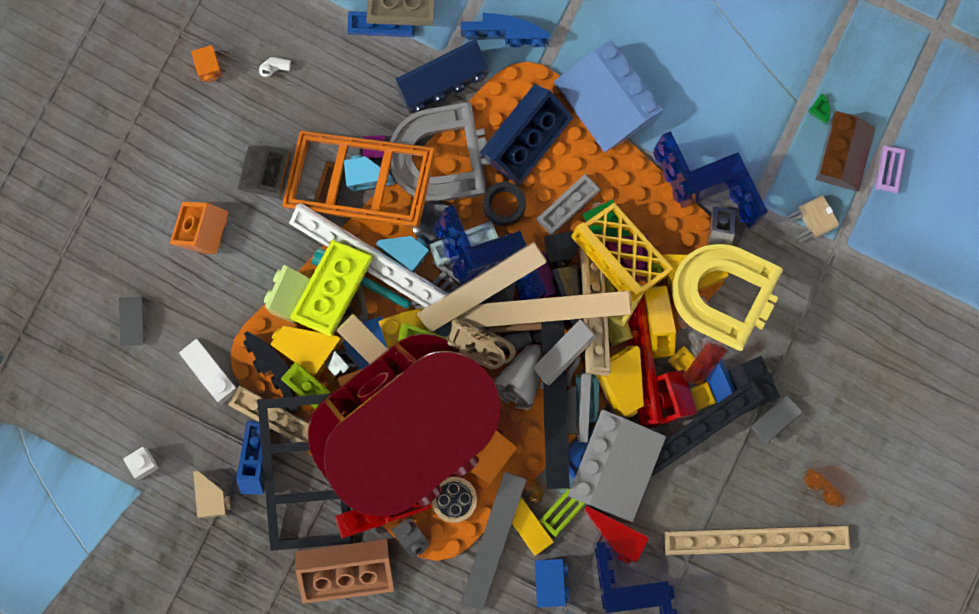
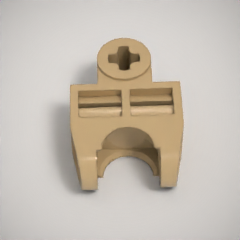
[445,319,516,369]

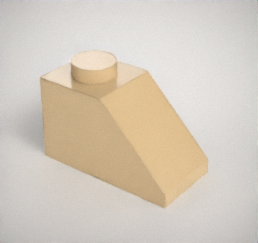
[193,471,231,519]

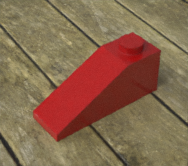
[584,506,649,565]

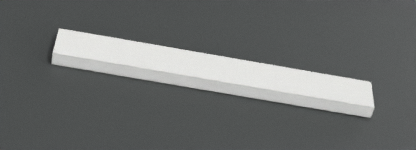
[289,203,448,308]

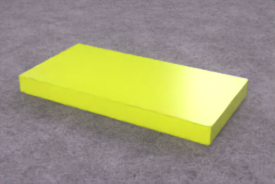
[290,239,373,337]

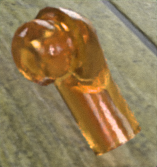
[520,476,544,503]

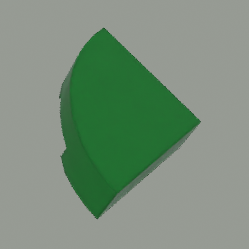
[808,93,830,125]

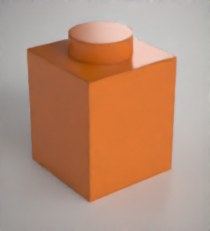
[191,45,222,83]

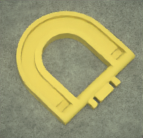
[672,244,783,351]

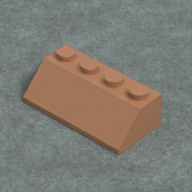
[295,539,394,604]

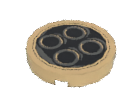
[432,477,477,523]

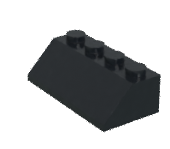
[552,265,611,362]

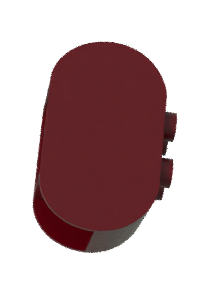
[308,333,500,516]

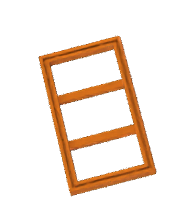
[282,131,436,228]

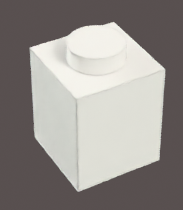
[123,447,159,480]

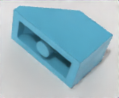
[344,155,396,192]
[376,236,430,273]

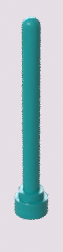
[311,247,411,309]

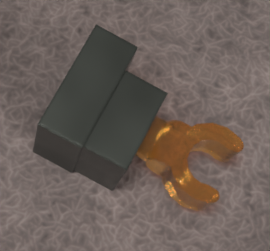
[319,350,359,389]

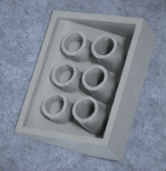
[568,410,666,522]

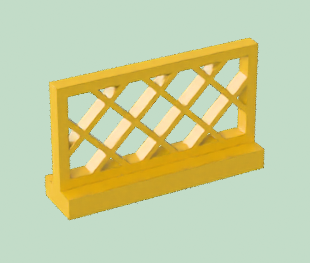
[571,203,674,304]

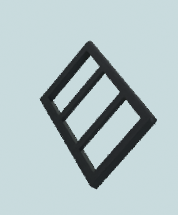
[257,393,353,551]

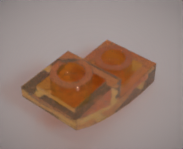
[803,468,845,508]

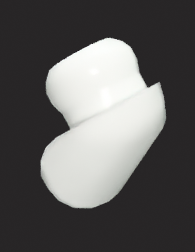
[259,57,291,77]

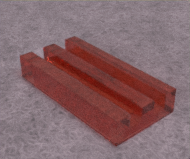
[682,342,727,385]

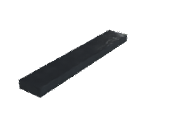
[651,379,766,476]

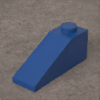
[236,421,265,494]

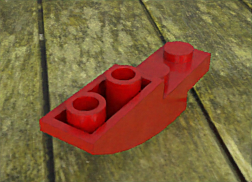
[335,503,431,539]

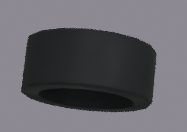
[483,182,526,227]

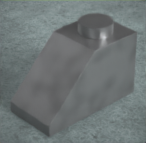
[707,206,736,246]

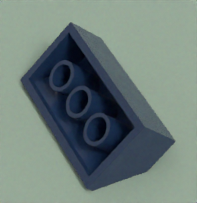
[395,39,488,114]
[479,84,574,186]

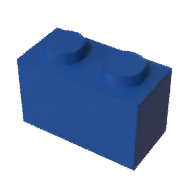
[534,559,569,608]

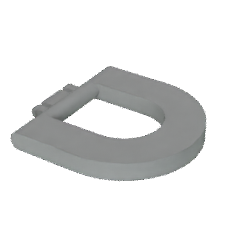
[390,102,490,202]

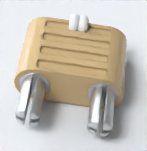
[786,195,839,243]

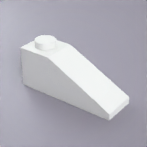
[179,339,237,405]

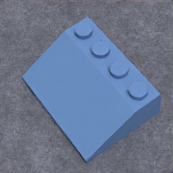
[554,39,663,153]

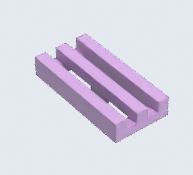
[875,145,906,194]

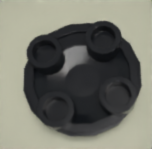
[412,201,456,244]

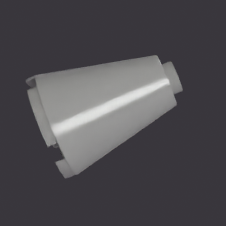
[493,344,542,410]

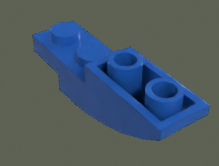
[461,13,550,48]

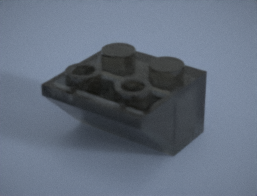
[238,146,292,199]

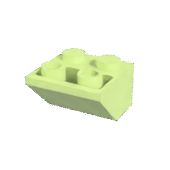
[264,265,310,324]

